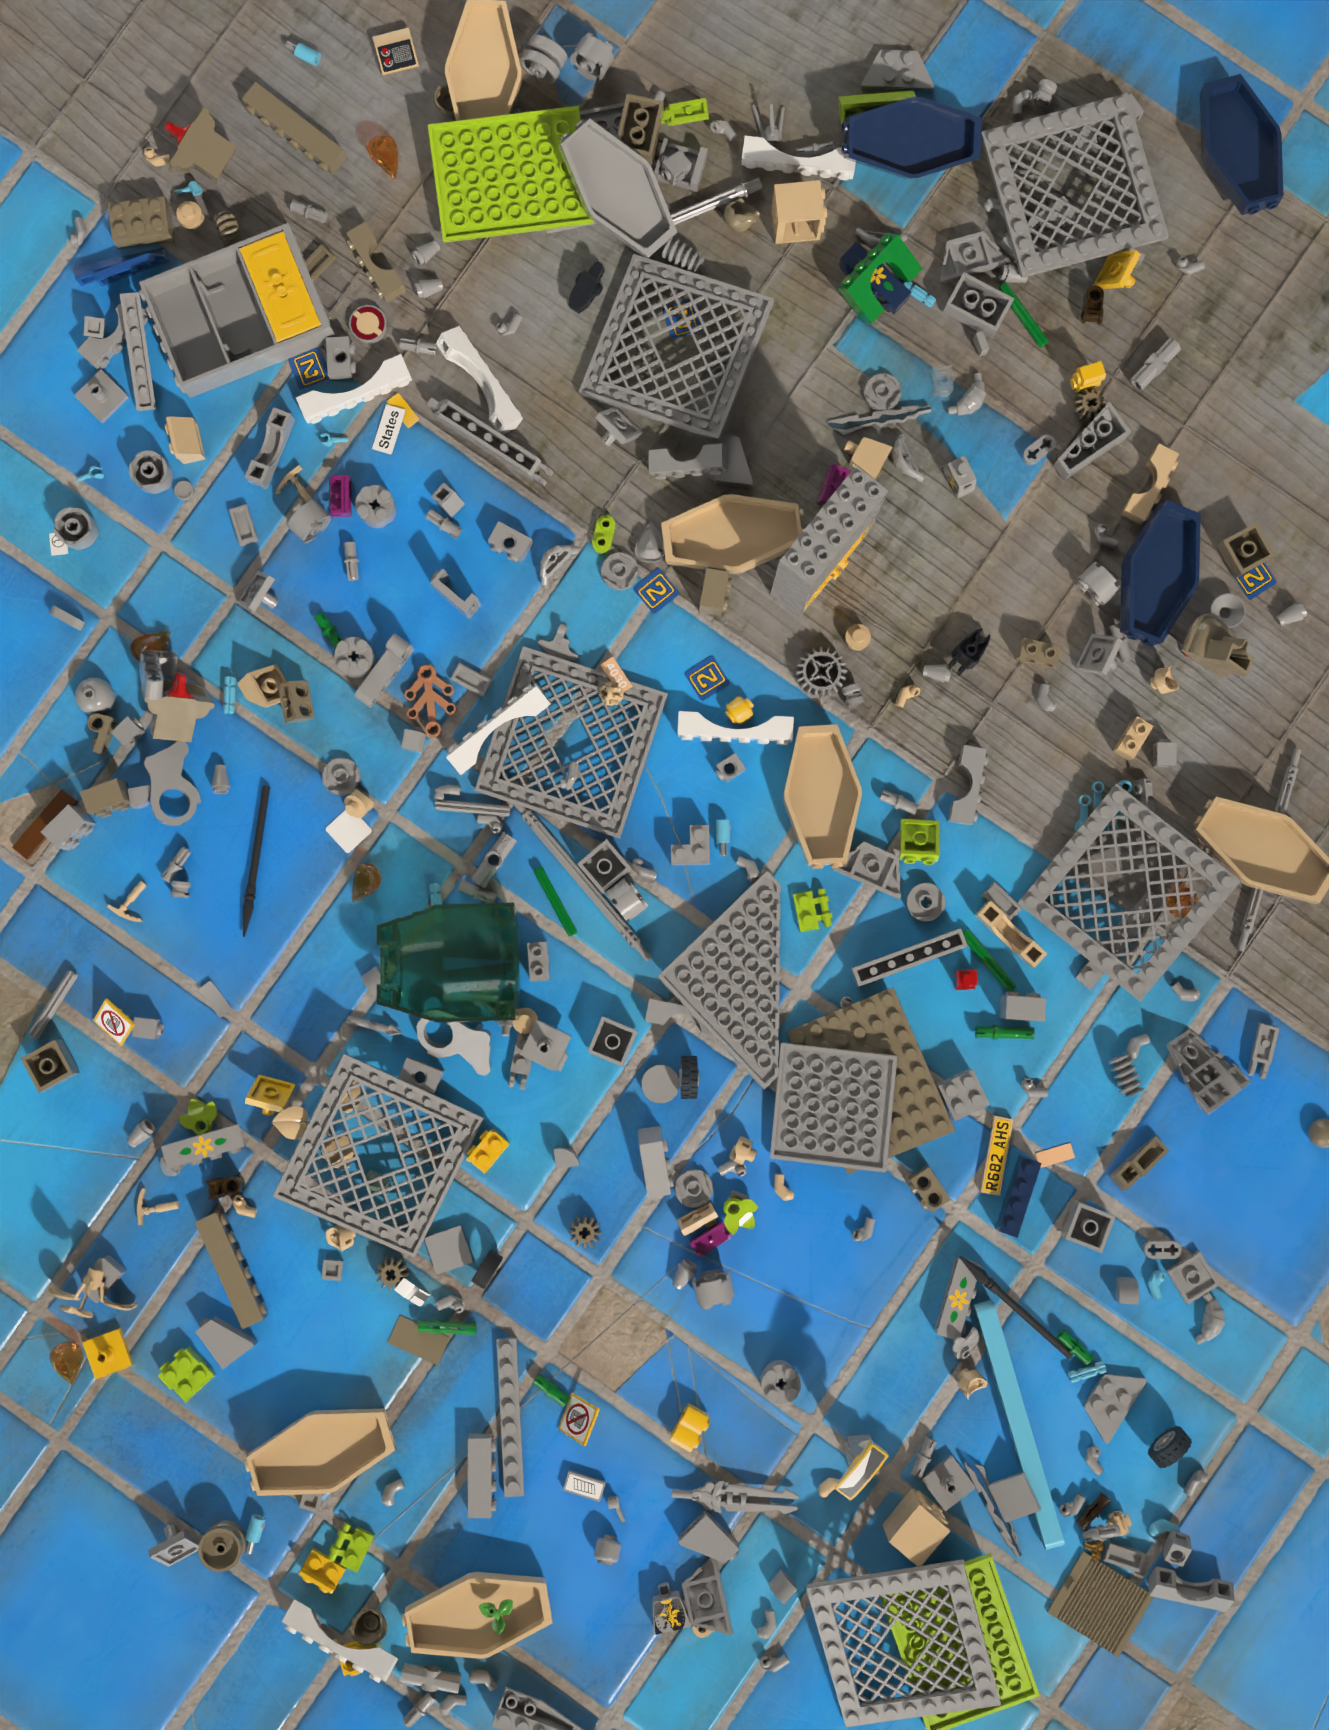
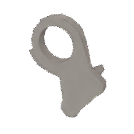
[144,741,201,826]
[416,1009,491,1076]

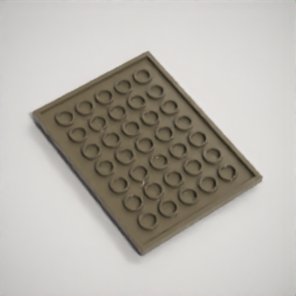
[787,987,956,1174]

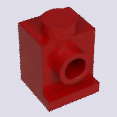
[954,970,978,990]

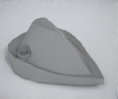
[635,522,665,563]

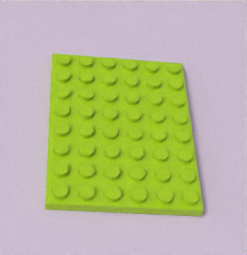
[428,106,593,243]
[880,1553,1040,1730]

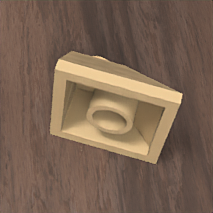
[237,664,287,708]

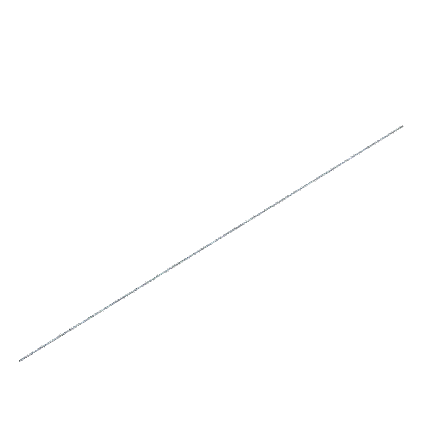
[372,1261,683,1542]

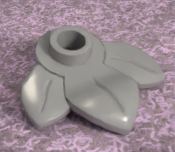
[952,1327,981,1360]

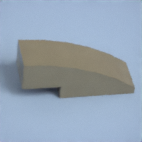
[1109,1136,1169,1191]

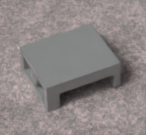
[652,137,708,192]
[430,569,481,619]

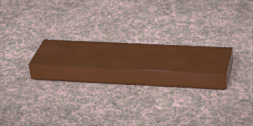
[12,789,78,860]

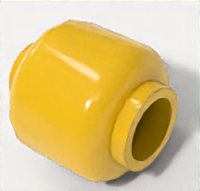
[725,696,754,725]

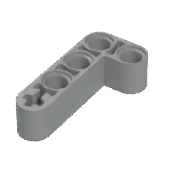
[354,634,414,708]
[139,651,178,700]

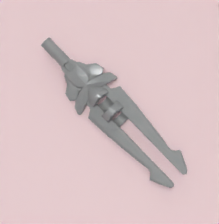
[672,1481,799,1514]

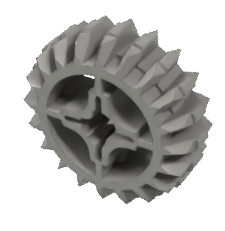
[795,646,847,698]

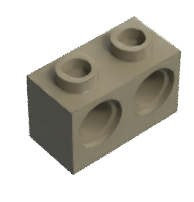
[1016,638,1061,669]
[278,680,315,723]
[908,1165,951,1212]

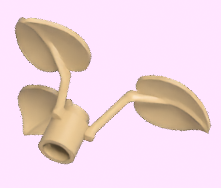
[272,1080,361,1170]
[48,1268,138,1318]

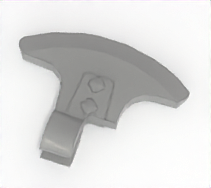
[538,624,579,661]

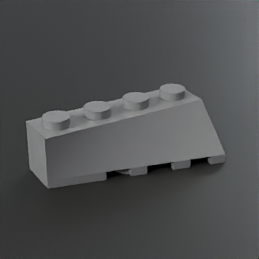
[1053,401,1131,481]

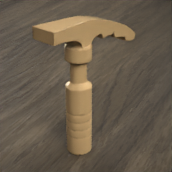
[276,465,311,503]
[107,881,147,922]
[137,1188,179,1226]

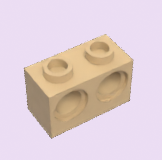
[1112,716,1154,761]

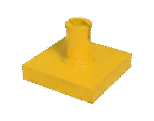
[1093,250,1141,289]
[245,1075,296,1116]
[82,1328,134,1379]

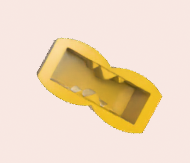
[1070,361,1106,393]
[670,1403,710,1452]

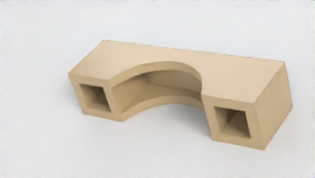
[1120,444,1179,525]
[974,901,1047,968]

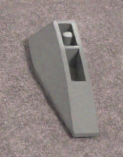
[492,1687,584,1730]

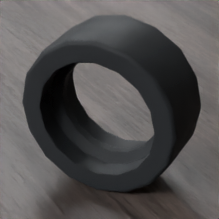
[471,1250,503,1289]

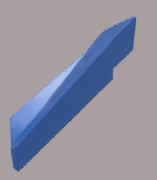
[74,248,169,287]

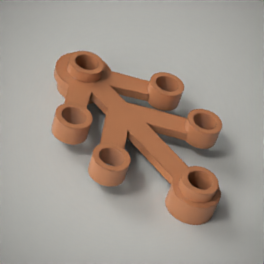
[404,664,457,738]

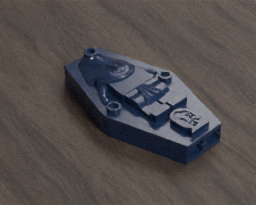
[1200,74,1284,215]
[841,97,982,179]
[1120,500,1201,647]

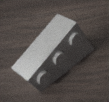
[638,1126,674,1198]

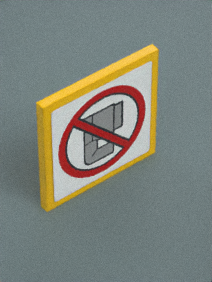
[93,998,135,1046]
[558,1393,600,1446]

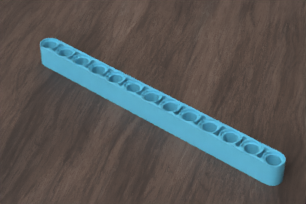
[973,1299,1065,1550]

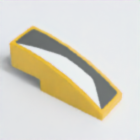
[834,1440,889,1500]

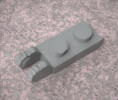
[1247,1022,1279,1079]
[508,1034,532,1090]

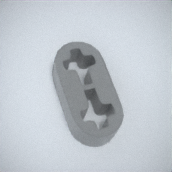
[1022,435,1056,465]
[49,605,85,631]
[1142,1240,1181,1259]

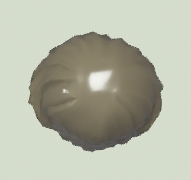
[724,198,761,232]
[349,1608,387,1646]

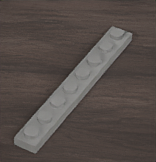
[497,1337,525,1497]

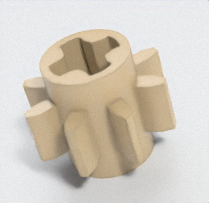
[600,682,624,706]
[1106,1511,1132,1536]

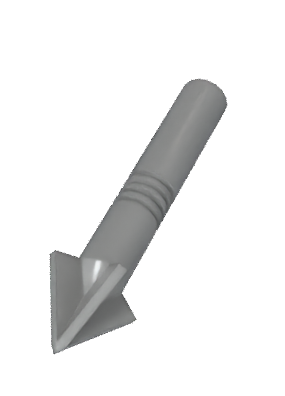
[346,1016,402,1036]

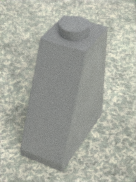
[714,433,753,489]
[195,1316,258,1369]
[678,1510,739,1563]

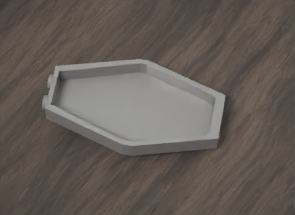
[558,119,677,258]

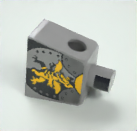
[941,456,976,499]
[653,1582,691,1635]

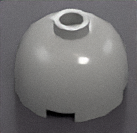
[75,678,115,715]

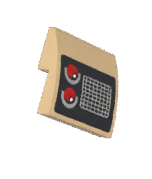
[373,28,419,76]

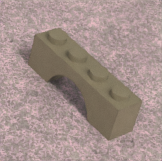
[346,221,406,303]

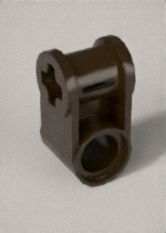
[1081,285,1104,325]
[205,1175,245,1200]

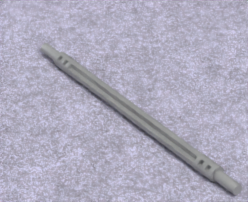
[1236,748,1302,952]
[512,797,652,962]

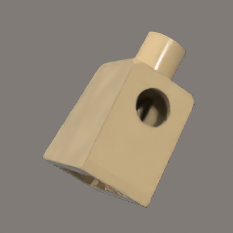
[844,437,892,480]

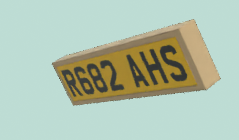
[980,1115,1014,1196]

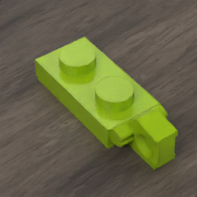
[661,98,709,126]

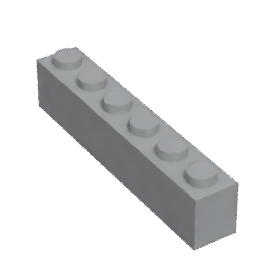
[850,928,968,987]

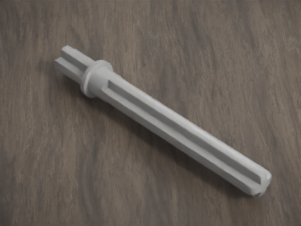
[670,177,762,225]

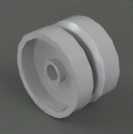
[519,35,568,84]

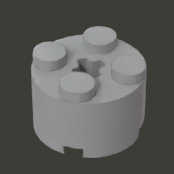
[570,33,614,81]
[129,451,173,494]
[355,485,397,528]
[285,498,331,544]
[53,507,99,550]
[1077,562,1121,606]
[334,637,376,679]
[605,876,648,923]
[692,1269,735,1309]
[760,1360,801,1404]

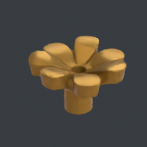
[1084,1540,1105,1563]

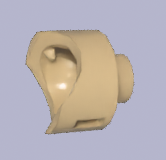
[176,201,205,229]
[844,624,871,651]
[1150,665,1179,694]
[344,789,374,818]
[512,1008,539,1034]
[729,1136,757,1165]
[325,1225,356,1251]
[957,1368,988,1399]

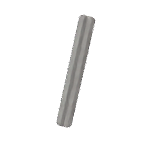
[435,799,510,817]
[29,971,78,1039]

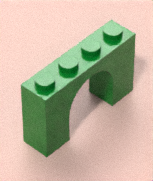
[837,233,923,324]

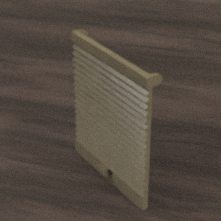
[1047,1551,1154,1657]

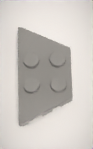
[861,50,934,92]
[939,231,1011,284]
[832,842,901,900]
[1083,1373,1148,1444]
[682,1558,734,1635]

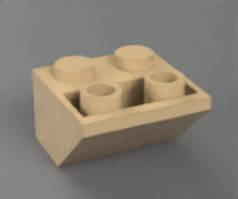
[165,416,206,464]

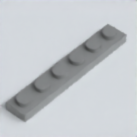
[120,292,156,412]
[1074,890,1163,990]

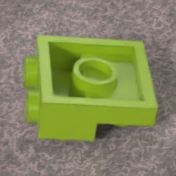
[899,819,940,865]
[158,1346,216,1403]

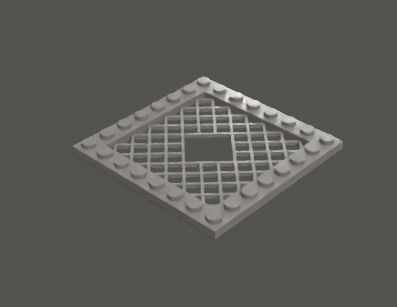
[981,93,1169,278]
[579,254,774,441]
[474,646,668,839]
[1018,784,1241,1001]
[273,1053,484,1258]
[806,1559,1001,1727]

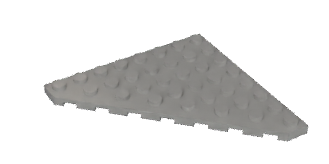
[657,871,781,1089]

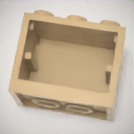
[771,180,827,244]
[882,1489,950,1567]

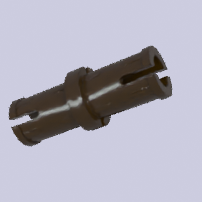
[1076,1492,1111,1530]

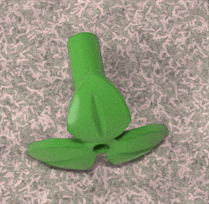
[479,1599,513,1634]

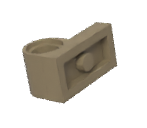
[87,714,117,756]

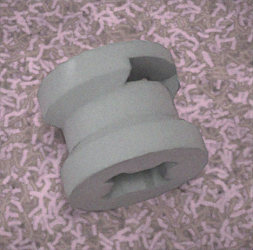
[170,881,191,898]

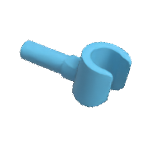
[175,181,203,196]
[321,433,348,447]
[77,466,104,482]

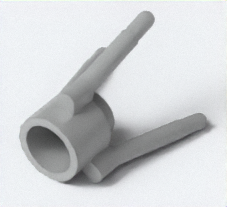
[752,103,785,145]

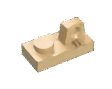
[677,1202,718,1236]

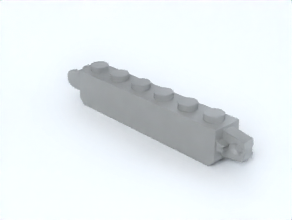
[427,398,554,486]

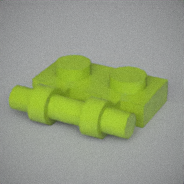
[793,888,833,932]
[328,1522,375,1573]

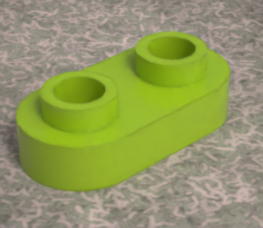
[592,515,616,554]

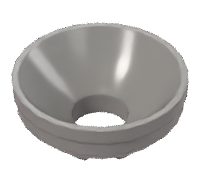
[1210,593,1246,628]

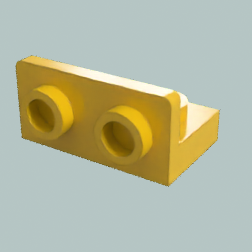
[466,1129,510,1174]
[298,1548,346,1594]

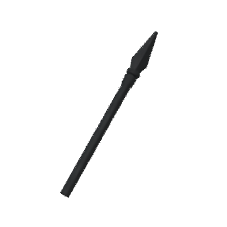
[243,786,270,937]
[959,1256,1073,1359]

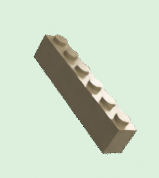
[242,82,347,175]
[195,1210,268,1329]

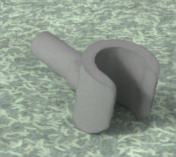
[608,1496,626,1523]

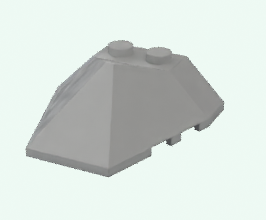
[1166,1029,1251,1116]

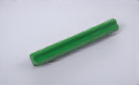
[998,282,1049,348]
[534,867,577,937]
[963,929,1016,992]

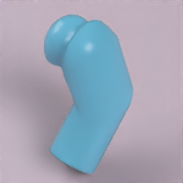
[1148,1270,1166,1299]
[1149,1519,1179,1537]

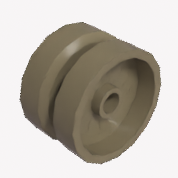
[198,1520,247,1572]

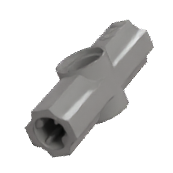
[1129,338,1181,391]
[471,832,517,889]
[400,1663,462,1694]

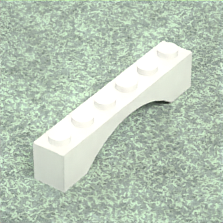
[741,136,856,180]
[436,326,523,435]
[296,354,412,424]
[446,684,551,775]
[678,711,794,745]
[282,1599,398,1683]

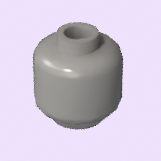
[594,1534,621,1566]

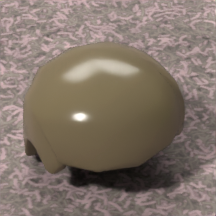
[434,84,454,115]
[1308,1119,1329,1148]

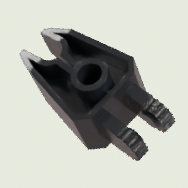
[568,261,605,314]
[947,628,991,676]

